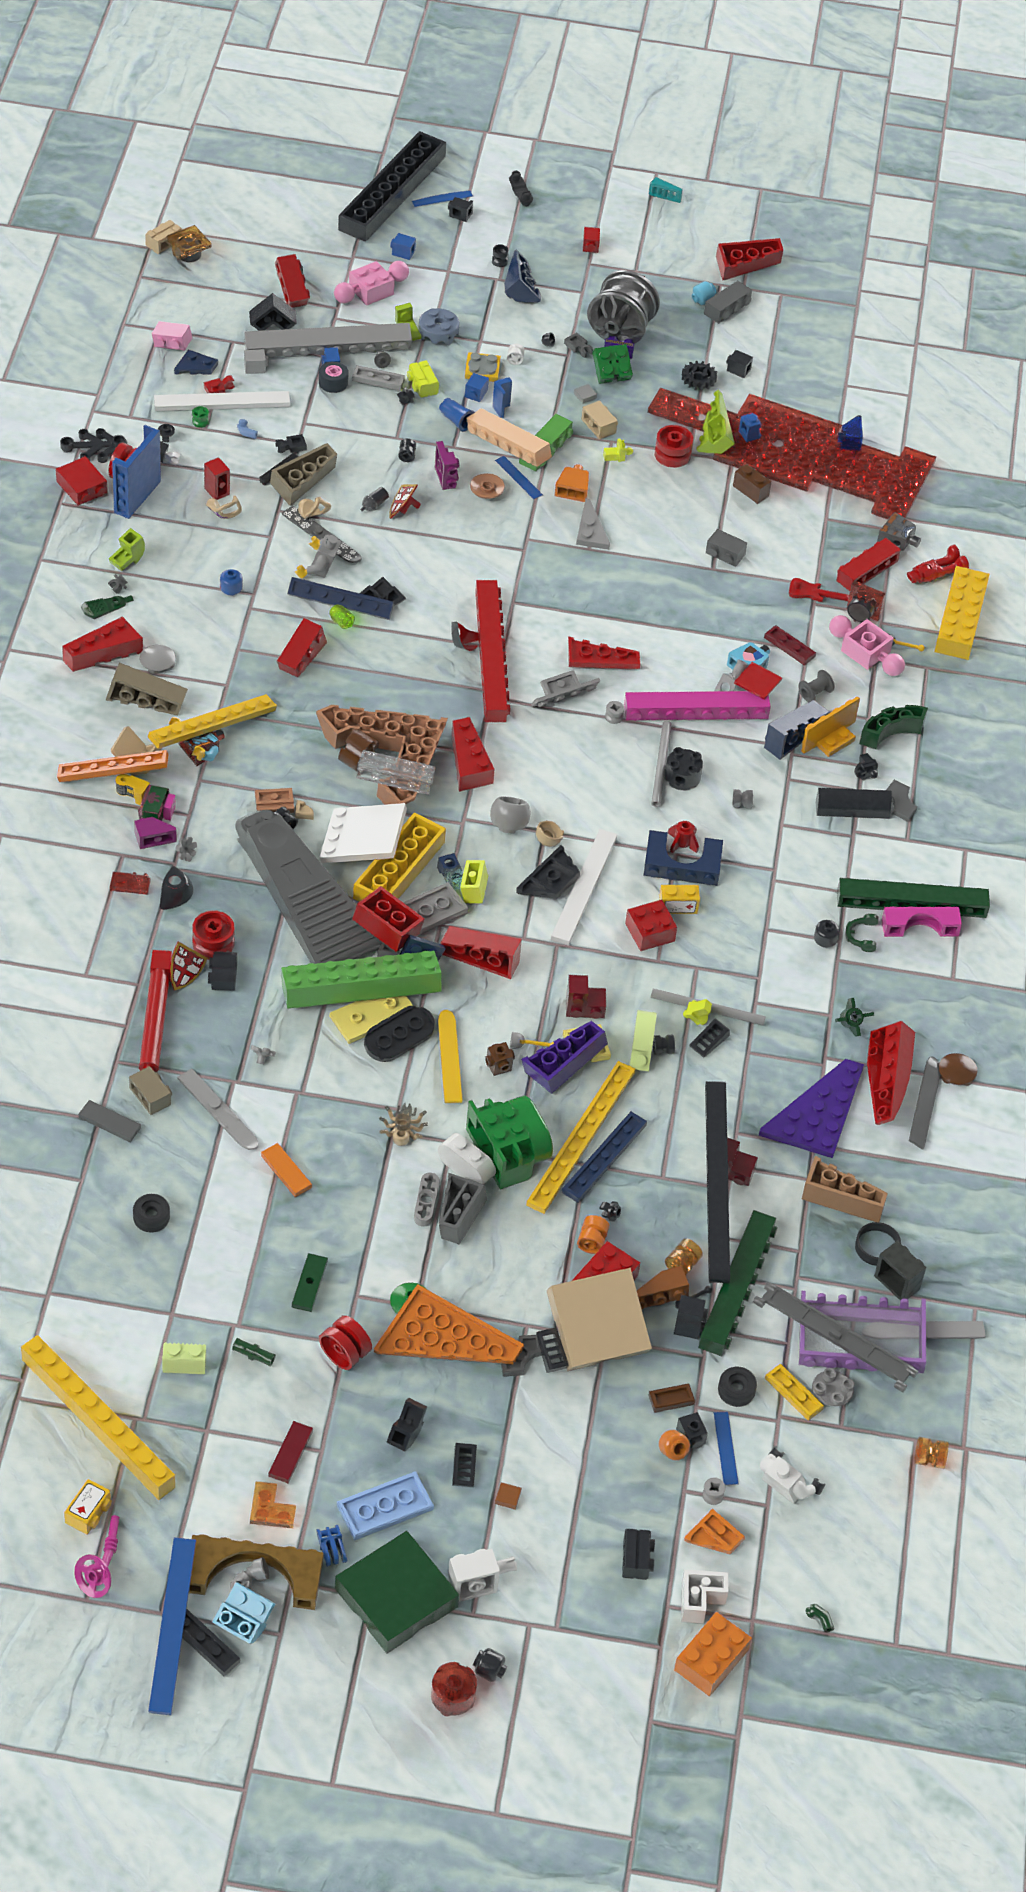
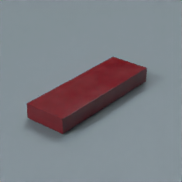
[764,625,816,666]
[268,1421,313,1484]

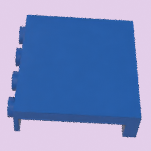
[112,425,161,519]

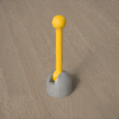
[510,1032,554,1048]

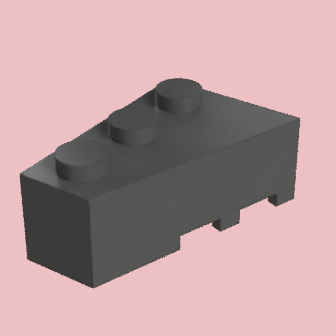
[439,1173,487,1244]

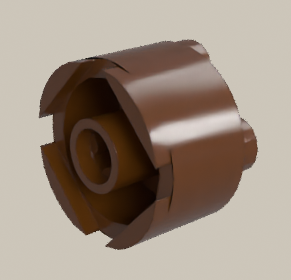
[338,729,379,774]

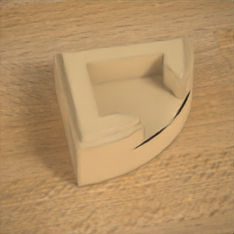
[295,800,314,820]

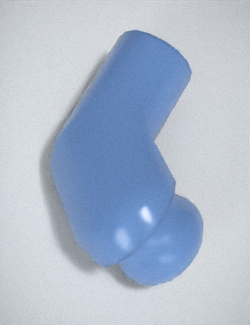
[237,419,258,439]

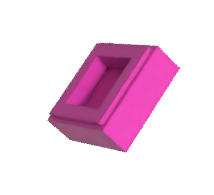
[163,794,176,821]

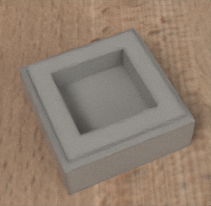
[574,384,597,404]

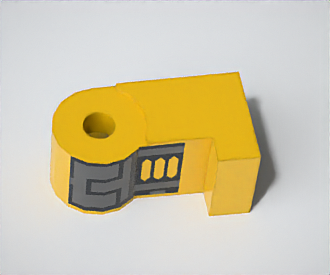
[115,774,151,806]

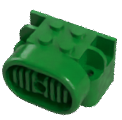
[466,1096,553,1190]

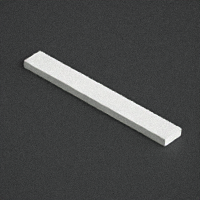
[154,391,290,411]
[551,829,617,946]

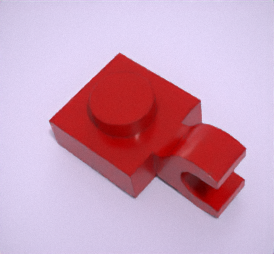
[203,375,235,393]

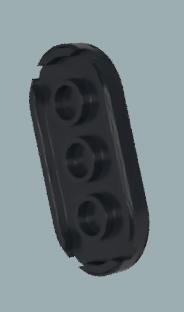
[364,1006,435,1062]

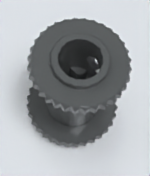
[798,670,835,703]

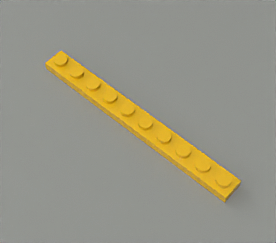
[526,1061,635,1214]

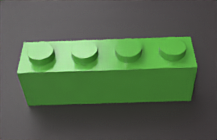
[519,414,573,471]

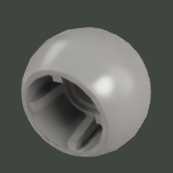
[490,796,531,833]

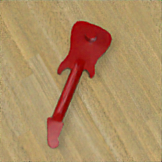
[788,578,856,603]

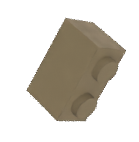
[129,1066,172,1115]

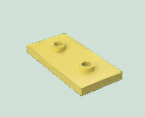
[329,996,413,1044]

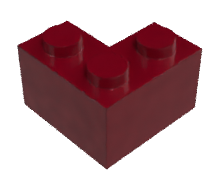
[566,975,606,1019]
[727,1137,758,1186]

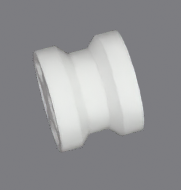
[507,344,525,365]

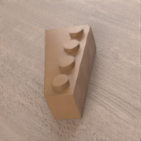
[802,1156,888,1222]

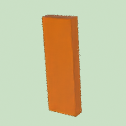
[261,1143,312,1197]

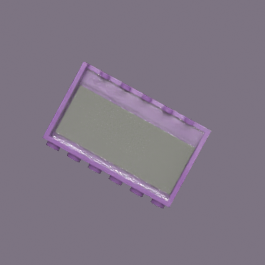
[799,1291,926,1373]

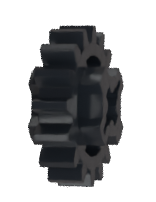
[681,361,717,391]

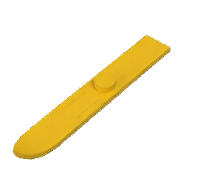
[438,1010,462,1103]

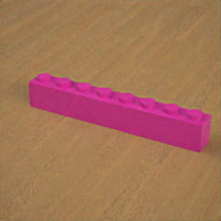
[624,691,771,721]

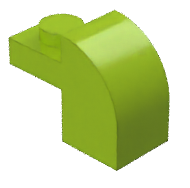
[108,528,145,571]

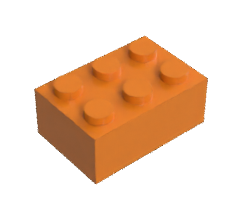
[674,1612,752,1697]

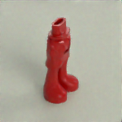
[907,544,969,583]

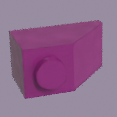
[134,817,177,849]

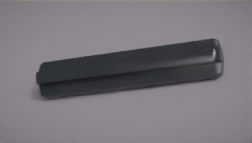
[259,453,299,485]

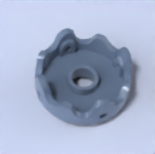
[418,308,460,345]

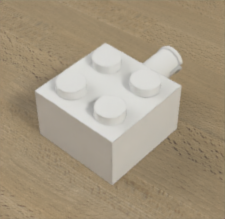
[448,1548,517,1602]

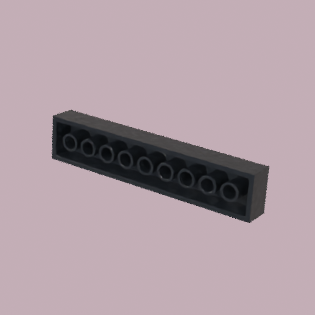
[338,131,446,242]

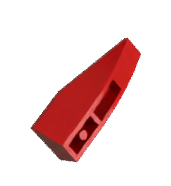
[867,1021,916,1125]

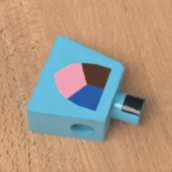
[727,642,770,670]

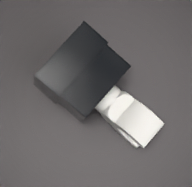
[160,441,180,465]

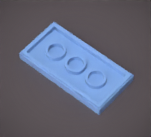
[337,1471,434,1541]

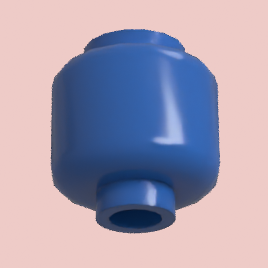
[220,569,243,596]

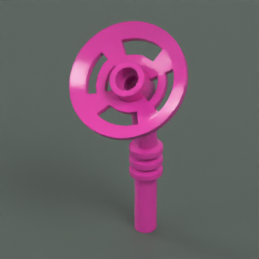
[74,1515,120,1598]

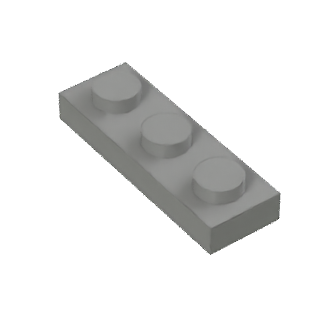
[352,365,405,391]

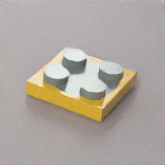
[464,352,501,382]

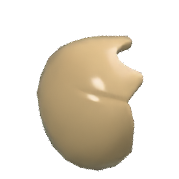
[536,820,564,847]

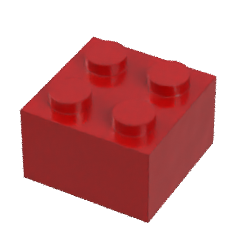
[625,899,677,951]

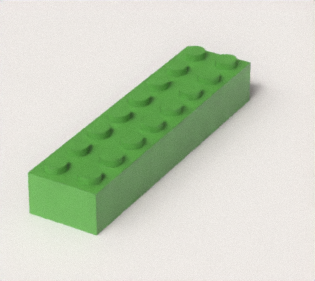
[281,951,442,1009]

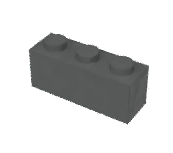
[704,281,752,324]

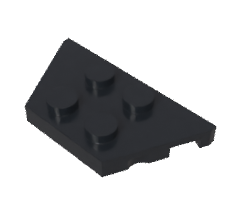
[516,845,580,899]

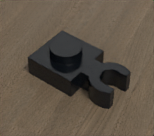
[275,434,307,453]

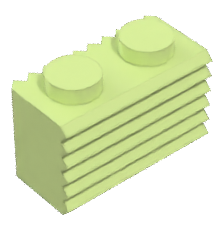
[162,1342,206,1374]

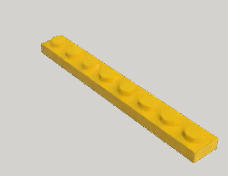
[148,694,277,749]

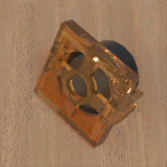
[167,225,212,262]

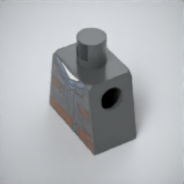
[877,512,921,551]

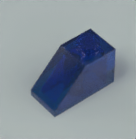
[837,415,863,451]

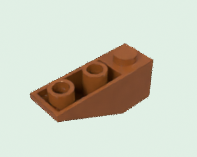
[636,1266,689,1309]

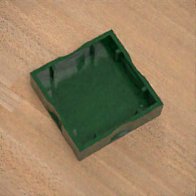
[335,1530,460,1654]

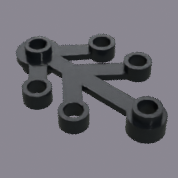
[60,428,127,463]

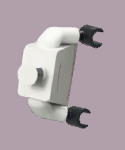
[760,1446,826,1504]

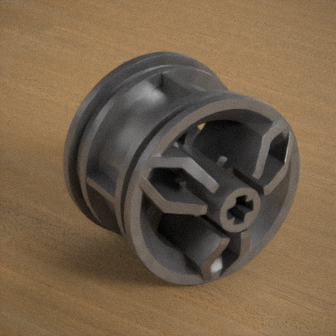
[587,270,660,344]

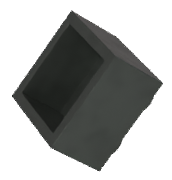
[874,1241,927,1300]

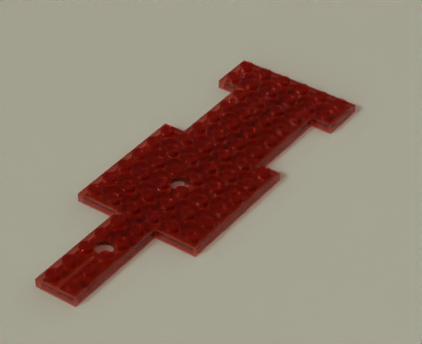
[647,388,936,519]

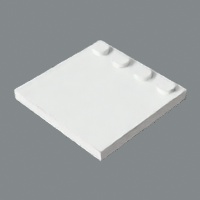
[320,803,407,863]

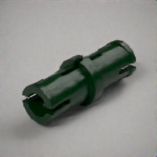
[232,1338,276,1367]

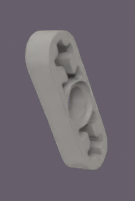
[414,1173,439,1226]

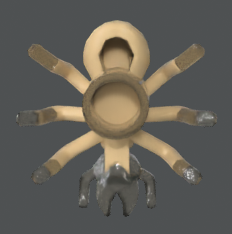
[379,1103,428,1146]

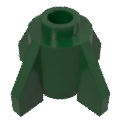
[835,998,874,1037]

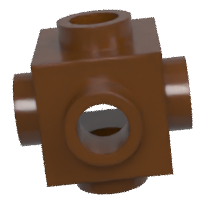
[485,1042,515,1076]

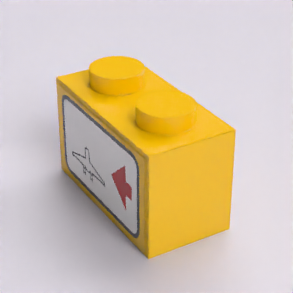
[659,885,700,914]
[64,1479,112,1535]

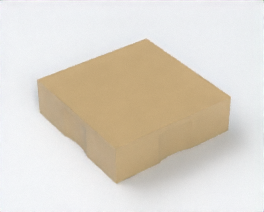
[547,1268,652,1372]

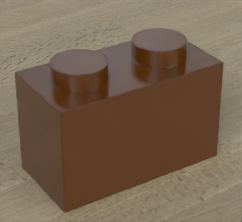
[733,464,772,504]

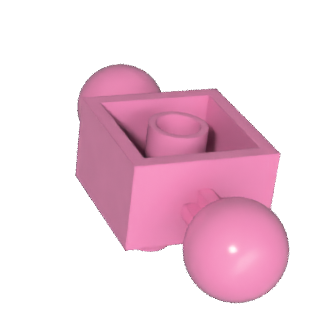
[334,261,409,305]
[829,615,905,676]

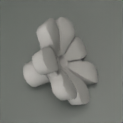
[176,837,197,862]
[251,1045,276,1065]

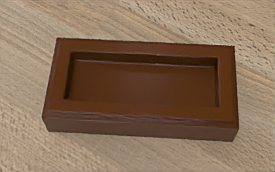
[648,1383,695,1413]

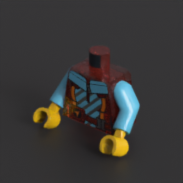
[168,717,225,766]

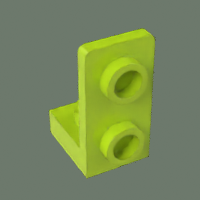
[395,303,421,341]

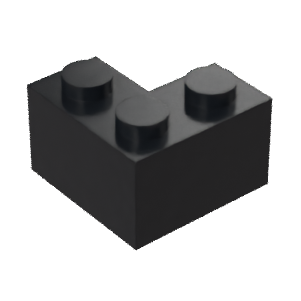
[249,293,297,331]

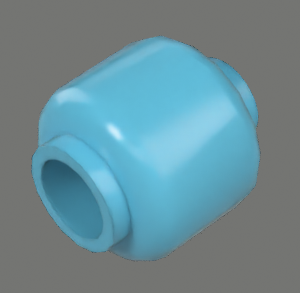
[691,281,717,305]

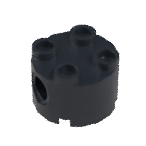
[665,747,703,791]

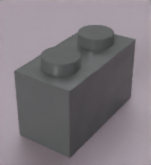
[705,529,747,567]

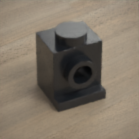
[448,197,473,222]

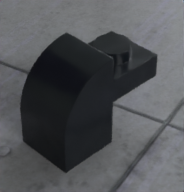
[386,1398,427,1452]

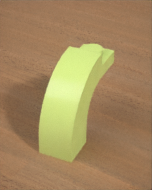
[630,1010,657,1072]

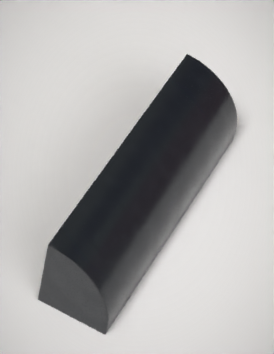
[815,788,892,819]

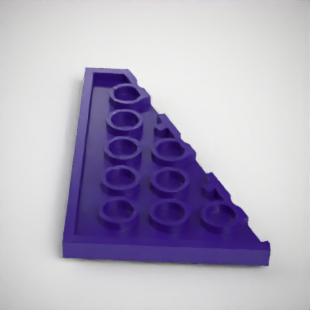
[758,1059,864,1158]

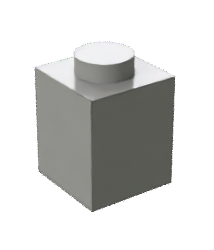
[244,349,269,374]

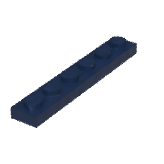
[287,577,394,620]
[562,1111,647,1203]

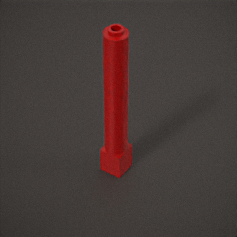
[139,950,172,1072]

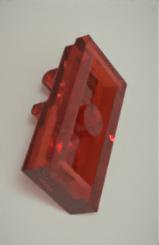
[110,872,151,895]

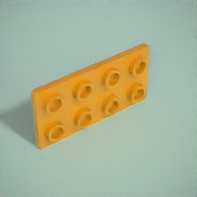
[801,696,860,757]

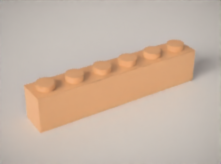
[467,408,552,467]

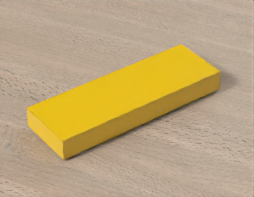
[765,1364,824,1421]

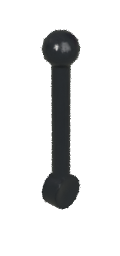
[675,1286,712,1309]

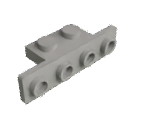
[531,670,600,708]

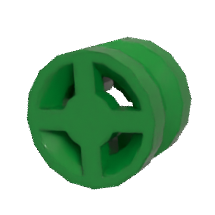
[192,406,209,428]

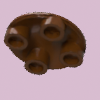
[939,1053,977,1086]

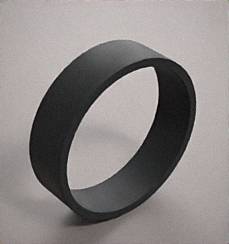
[855,1222,901,1266]

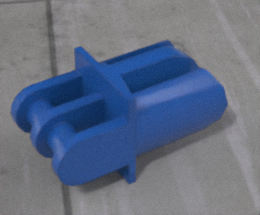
[316,1525,348,1567]

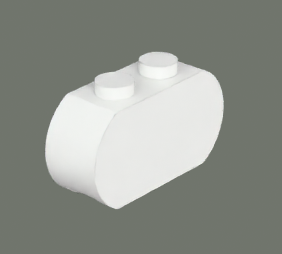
[438,1133,496,1184]

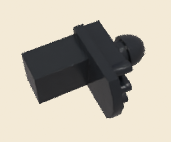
[854,753,878,780]

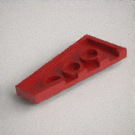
[568,636,640,669]

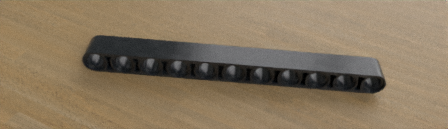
[705,1081,730,1283]

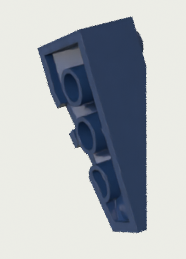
[504,249,541,302]

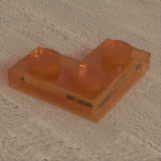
[250,1481,296,1528]

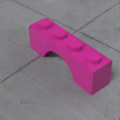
[881,907,962,937]

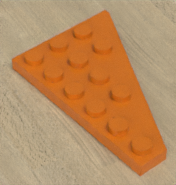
[373,1284,524,1364]

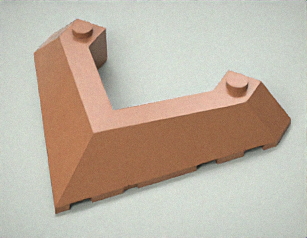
[316,705,448,805]

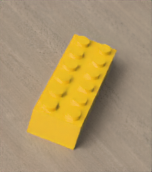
[934,566,990,660]
[353,812,446,902]

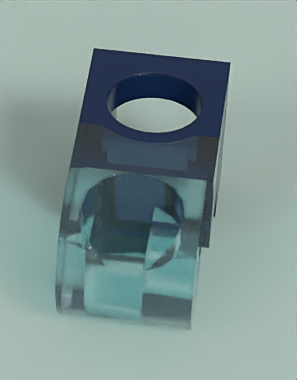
[437,853,463,889]

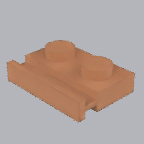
[255,788,294,813]

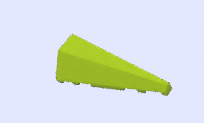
[696,390,734,454]

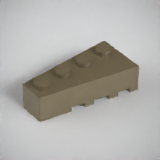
[270,443,337,506]
[106,663,188,716]

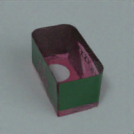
[138,785,169,821]

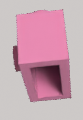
[152,321,192,350]

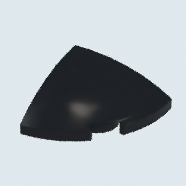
[360,577,406,606]

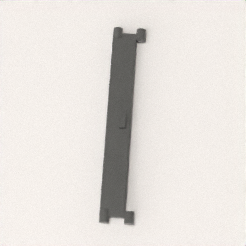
[753,1282,918,1392]

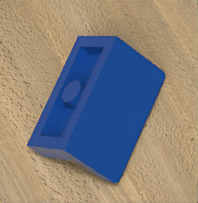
[492,377,512,418]

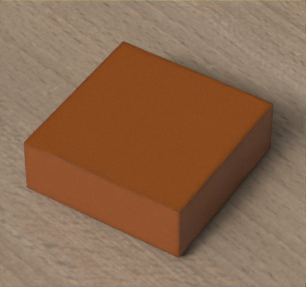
[495,1482,522,1510]

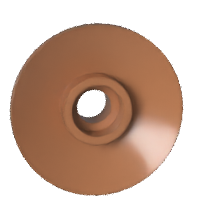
[470,473,505,499]

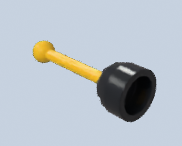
[887,633,925,651]

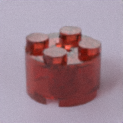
[431,1662,477,1716]

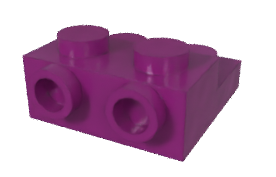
[434,441,460,490]

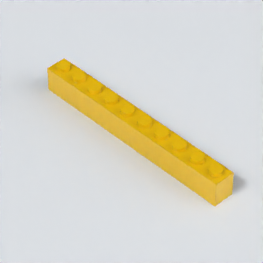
[21,1335,175,1500]

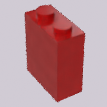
[56,456,108,506]

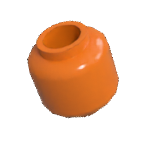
[659,1430,690,1460]

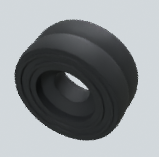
[133,1194,170,1233]
[718,1366,757,1407]

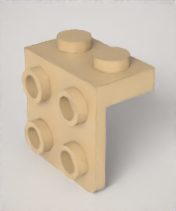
[111,726,163,776]

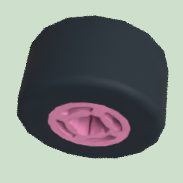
[319,362,349,393]

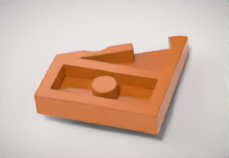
[684,1508,745,1554]

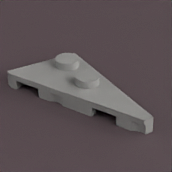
[576,499,610,550]

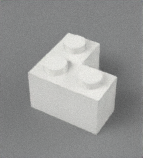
[681,1570,728,1623]

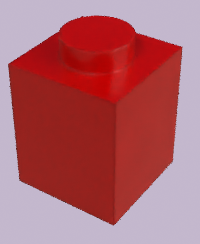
[583,227,600,253]

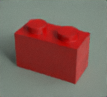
[204,457,230,500]

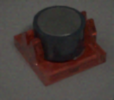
[846,581,886,624]

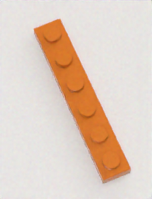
[57,750,169,782]

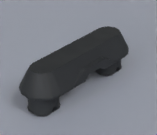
[509,170,533,207]

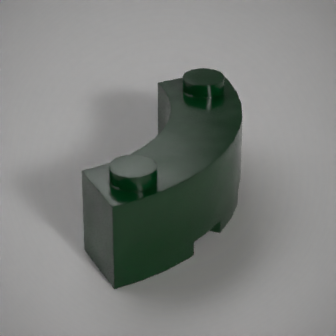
[859,705,928,749]

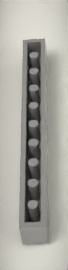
[244,323,412,357]

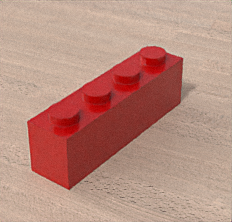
[836,538,901,592]

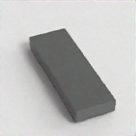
[78,1100,141,1142]

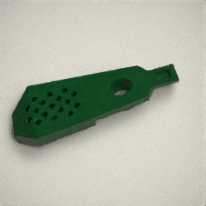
[81,595,134,619]

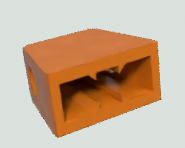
[554,464,589,502]

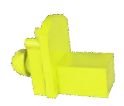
[603,438,633,462]
[683,999,712,1025]

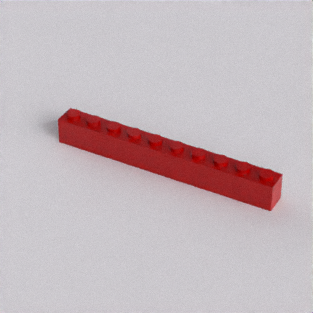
[475,580,511,722]

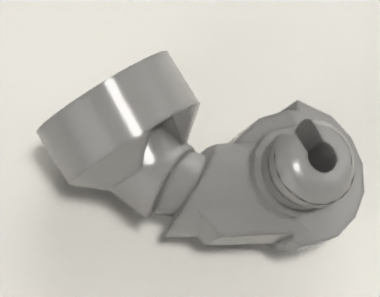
[230,1557,269,1590]

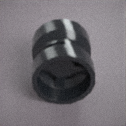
[492,244,509,267]
[398,438,416,462]
[274,807,298,830]
[653,1034,675,1055]

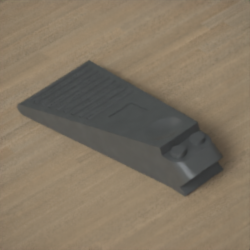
[235,810,382,964]

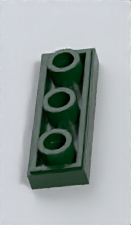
[292,1253,328,1312]

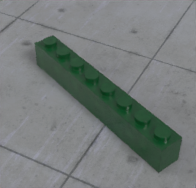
[837,878,990,918]
[698,1210,778,1357]

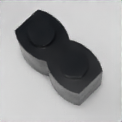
[208,951,238,991]

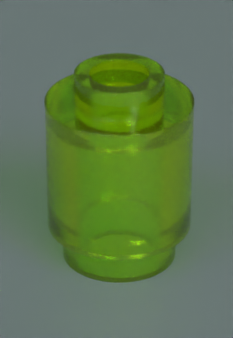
[329,604,355,629]

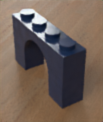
[643,830,723,886]

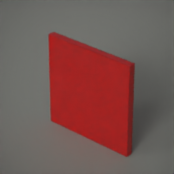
[734,662,782,700]

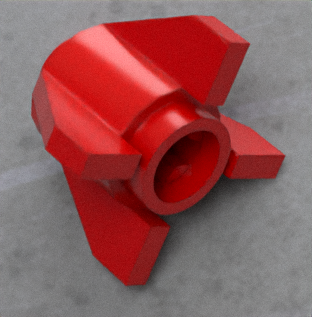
[668,821,699,853]

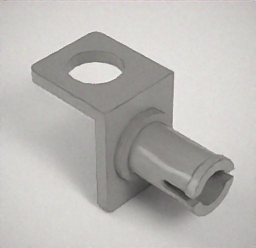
[714,659,748,691]

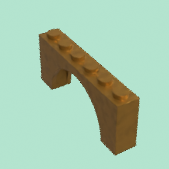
[189,1534,323,1610]

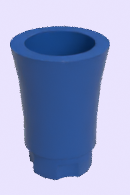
[439,398,475,432]

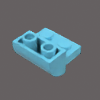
[212,1582,275,1644]

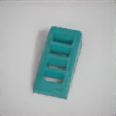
[649,177,683,203]

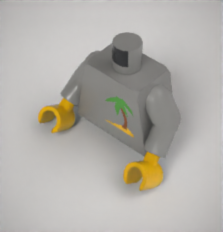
[295,535,341,578]

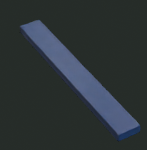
[148,1537,196,1715]

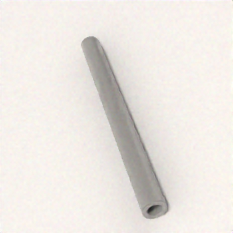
[651,720,672,807]
[651,988,766,1026]

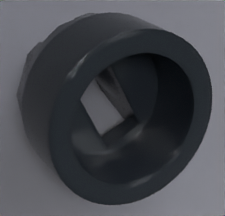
[541,332,555,346]

